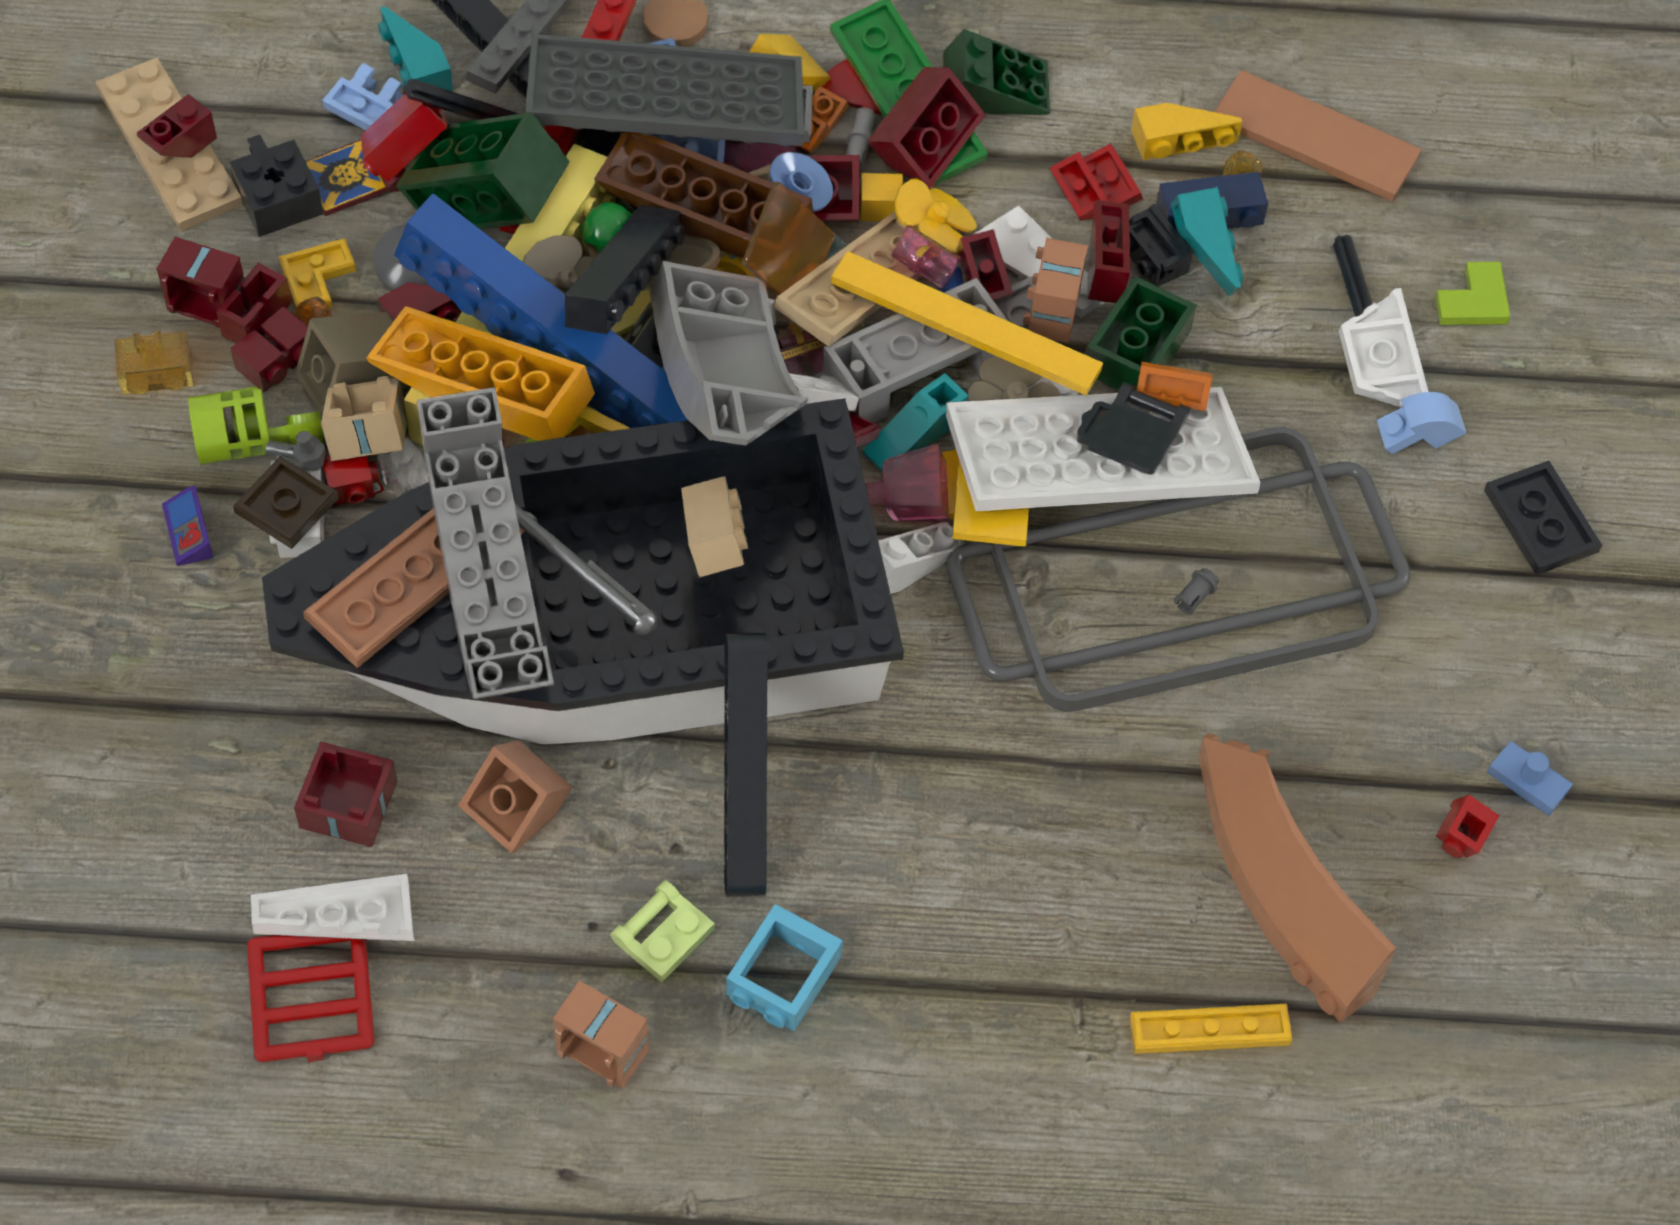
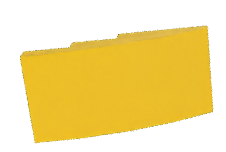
[952,460,1029,547]

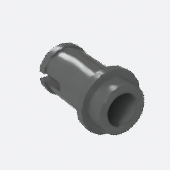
[1174,568,1219,615]

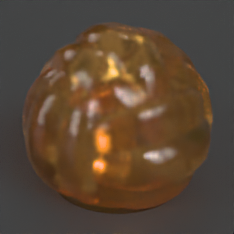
[294,297,332,327]

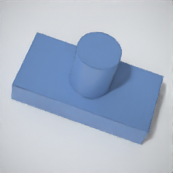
[1487,741,1573,816]

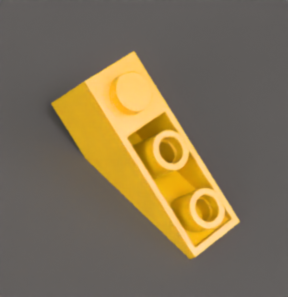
[1131,103,1243,160]

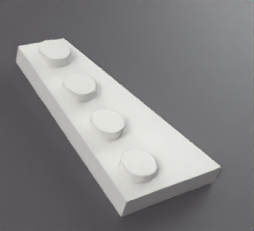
[975,205,1105,318]
[251,874,414,941]

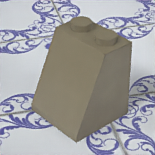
[295,312,407,415]

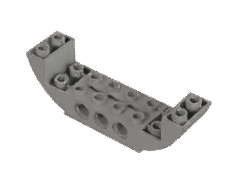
[417,387,554,699]

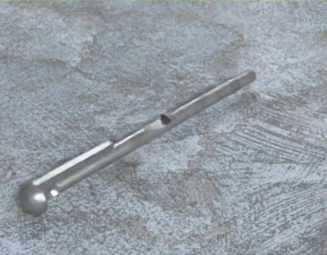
[514,503,658,637]

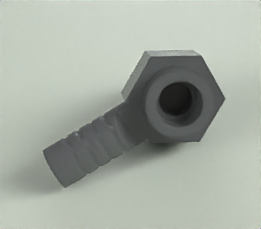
[266,431,328,471]

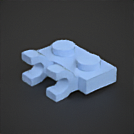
[322,63,404,130]

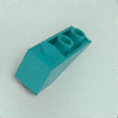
[377,6,453,91]
[1171,187,1243,296]
[863,373,969,476]

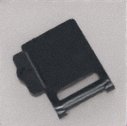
[1077,382,1191,475]

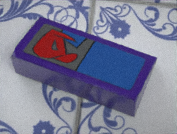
[162,485,213,566]

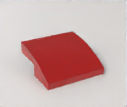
[1049,143,1143,221]

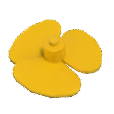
[894,179,977,255]

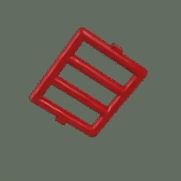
[247,935,375,1063]

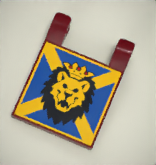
[305,139,406,216]

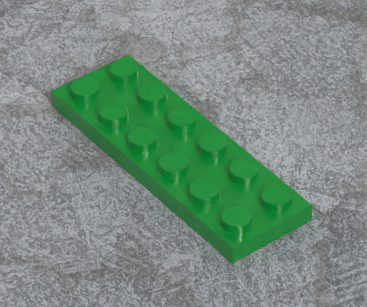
[830,0,988,186]

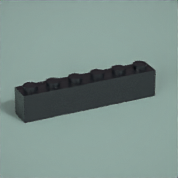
[565,205,685,334]

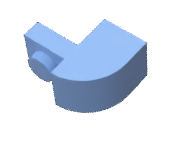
[1377,392,1467,454]

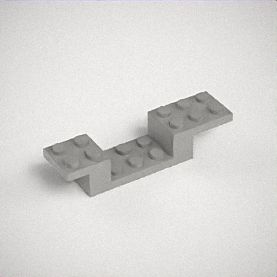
[811,276,1053,423]

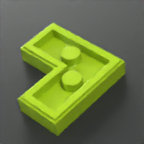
[1435,262,1510,325]

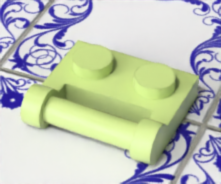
[610,880,715,983]

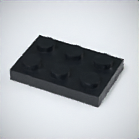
[1484,461,1602,575]

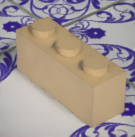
[681,476,748,577]

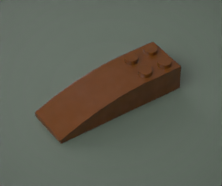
[594,131,815,275]

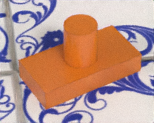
[1136,362,1212,411]

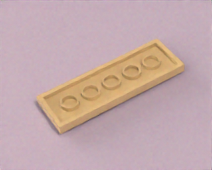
[95,57,243,232]
[774,211,947,346]

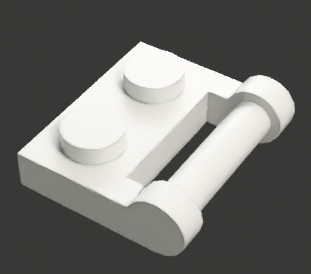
[789,373,859,411]

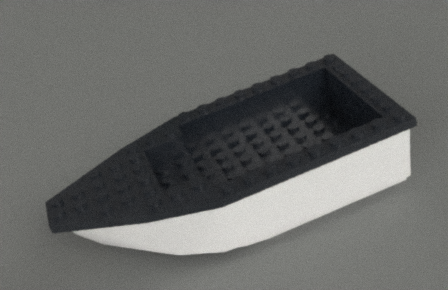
[262,398,904,744]

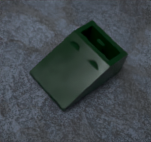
[943,29,1050,115]

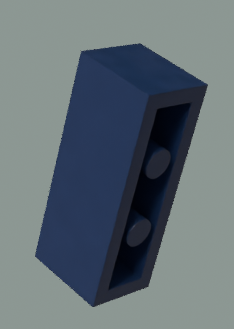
[1156,172,1269,231]

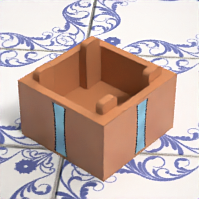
[1023,238,1088,343]
[553,980,649,1089]

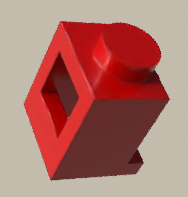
[1435,794,1500,858]

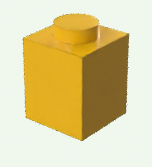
[860,173,903,222]

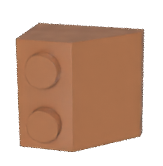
[458,740,572,853]

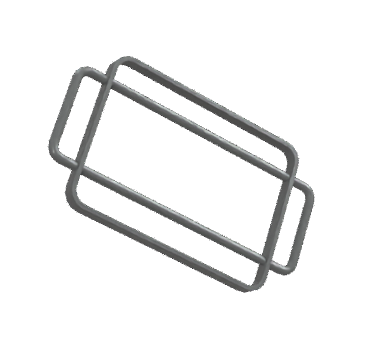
[946,427,1410,712]

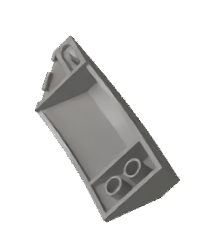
[650,261,809,445]

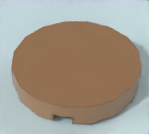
[643,0,708,47]

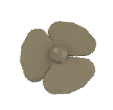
[523,236,594,294]
[967,356,1060,401]

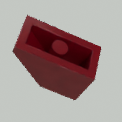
[957,229,1013,301]

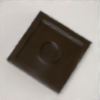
[233,456,339,549]

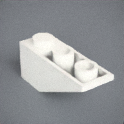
[879,521,965,594]

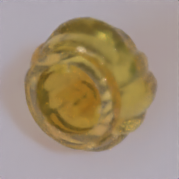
[1223,150,1263,176]

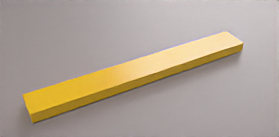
[831,251,1103,396]

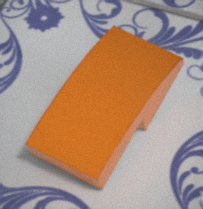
[796,86,849,153]

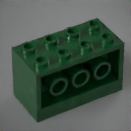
[396,112,570,229]

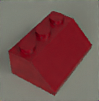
[867,67,986,190]

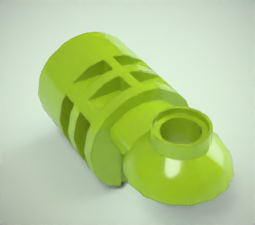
[188,386,325,465]

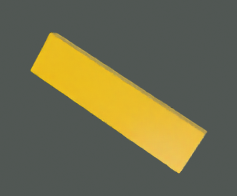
[1129,1004,1292,1054]

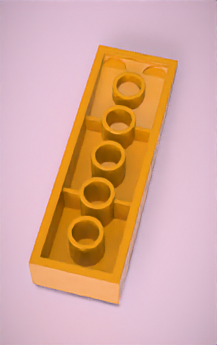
[366,306,595,441]

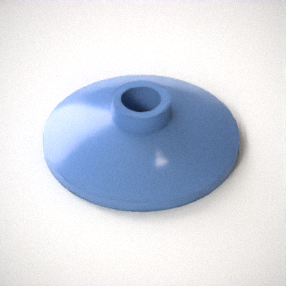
[769,152,833,212]

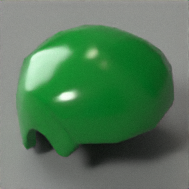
[580,202,632,253]

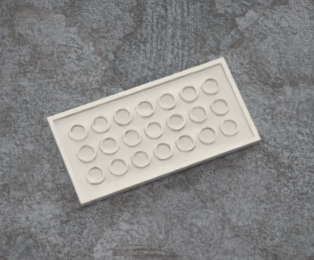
[946,387,1261,511]

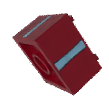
[156,237,244,328]
[294,741,397,847]

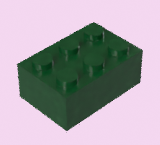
[1085,276,1197,390]

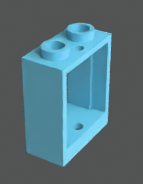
[726,904,843,1031]

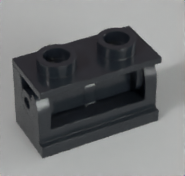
[1129,204,1193,287]

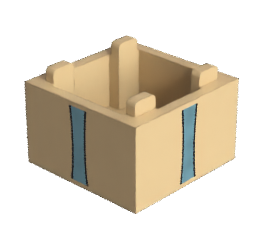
[321,376,407,461]

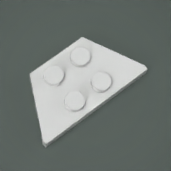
[1338,288,1429,407]

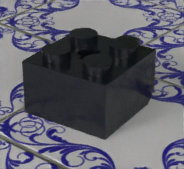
[230,134,324,237]

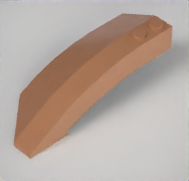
[1198,733,1396,1023]

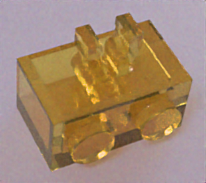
[114,330,194,394]

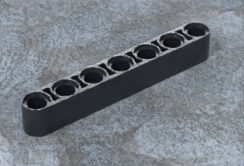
[724,633,768,897]

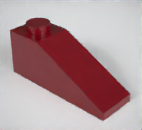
[1088,200,1130,303]

